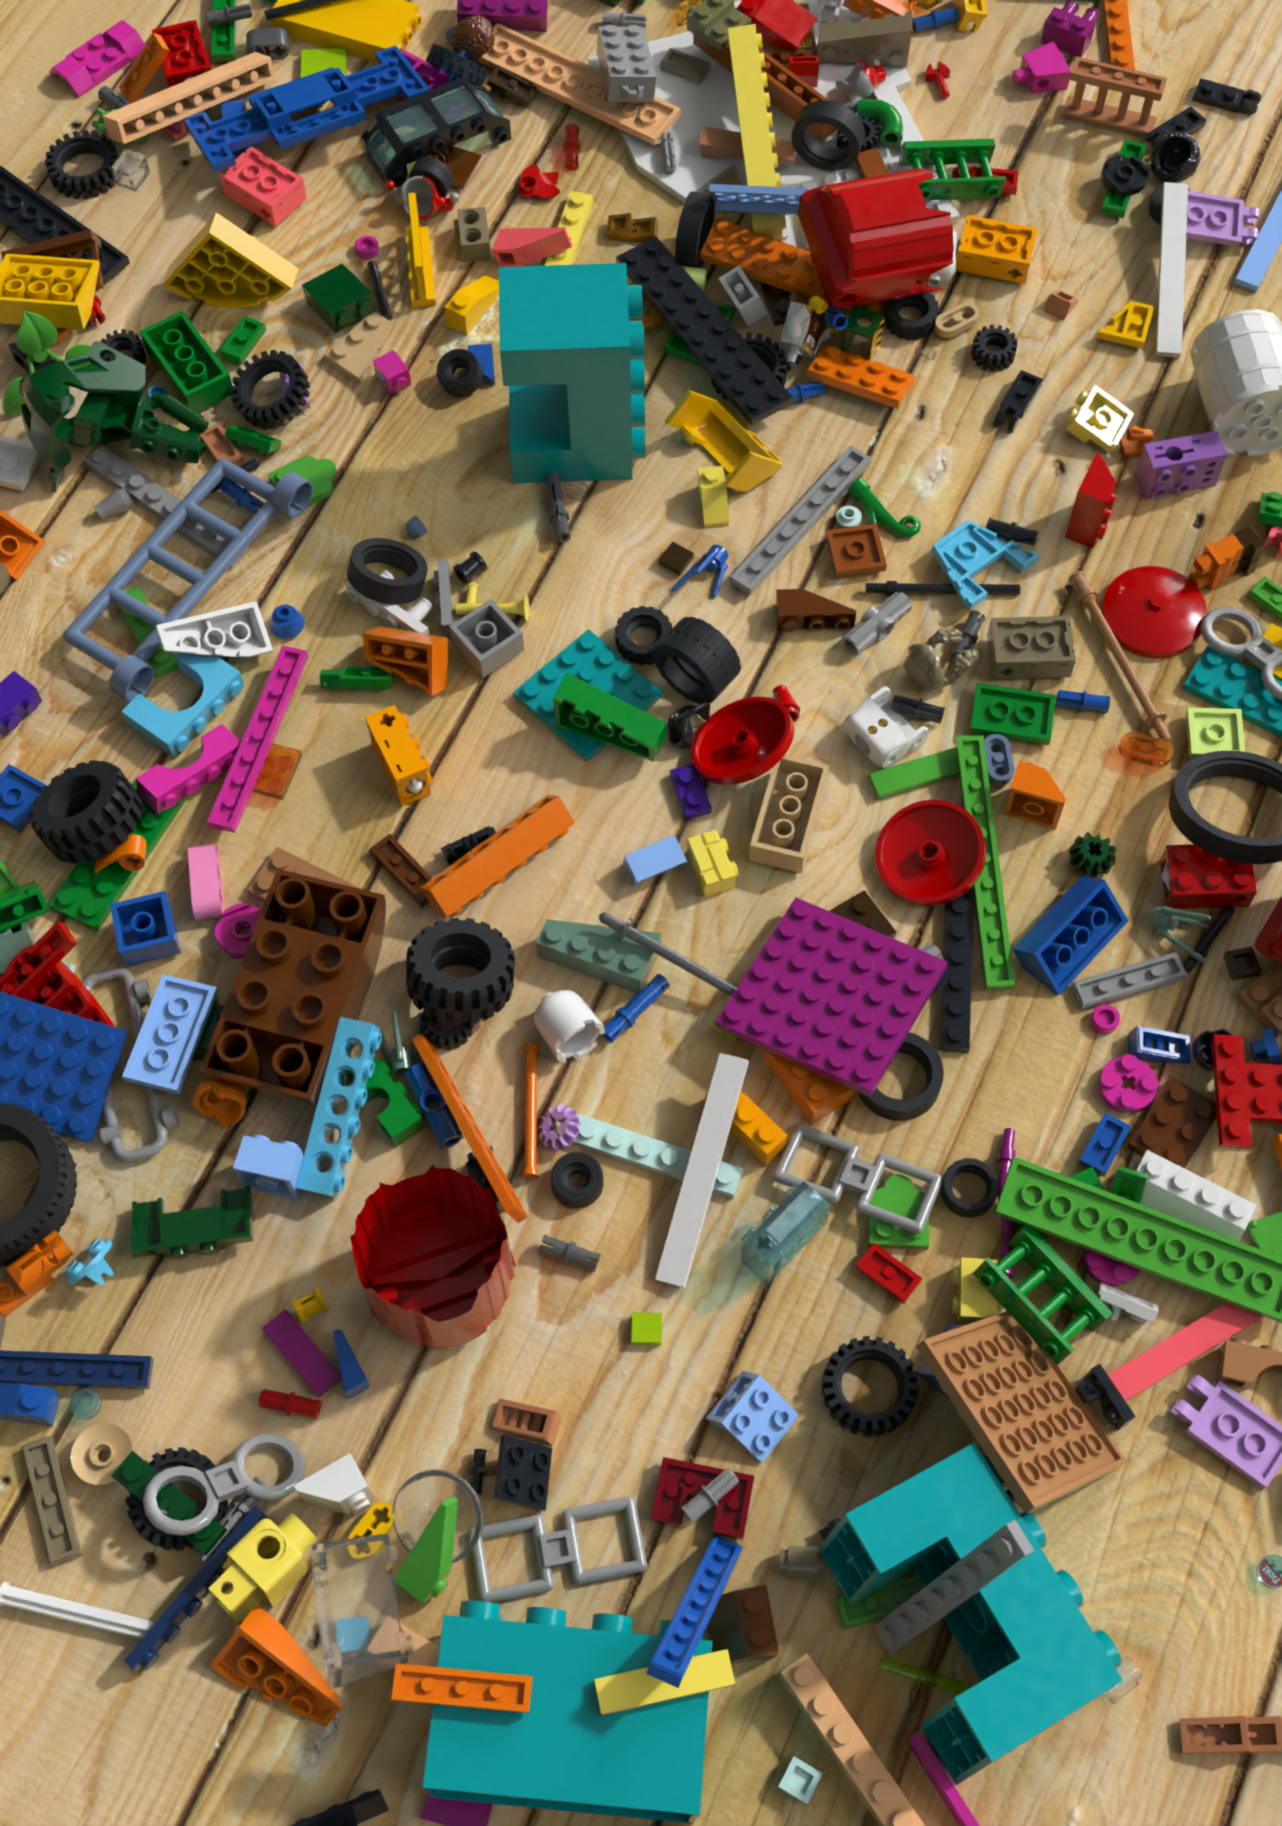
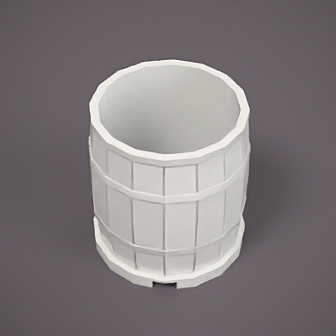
[1190,309,1282,457]

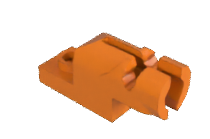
[0,1230,74,1317]

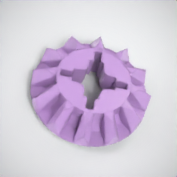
[537,1104,580,1151]

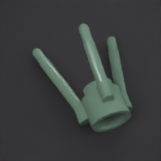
[1151,906,1211,963]
[380,1009,422,1075]

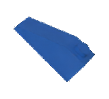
[0,1383,60,1427]

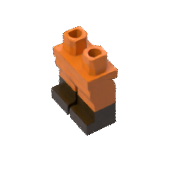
[1188,525,1265,591]

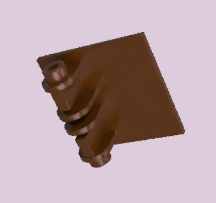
[431,145,482,189]

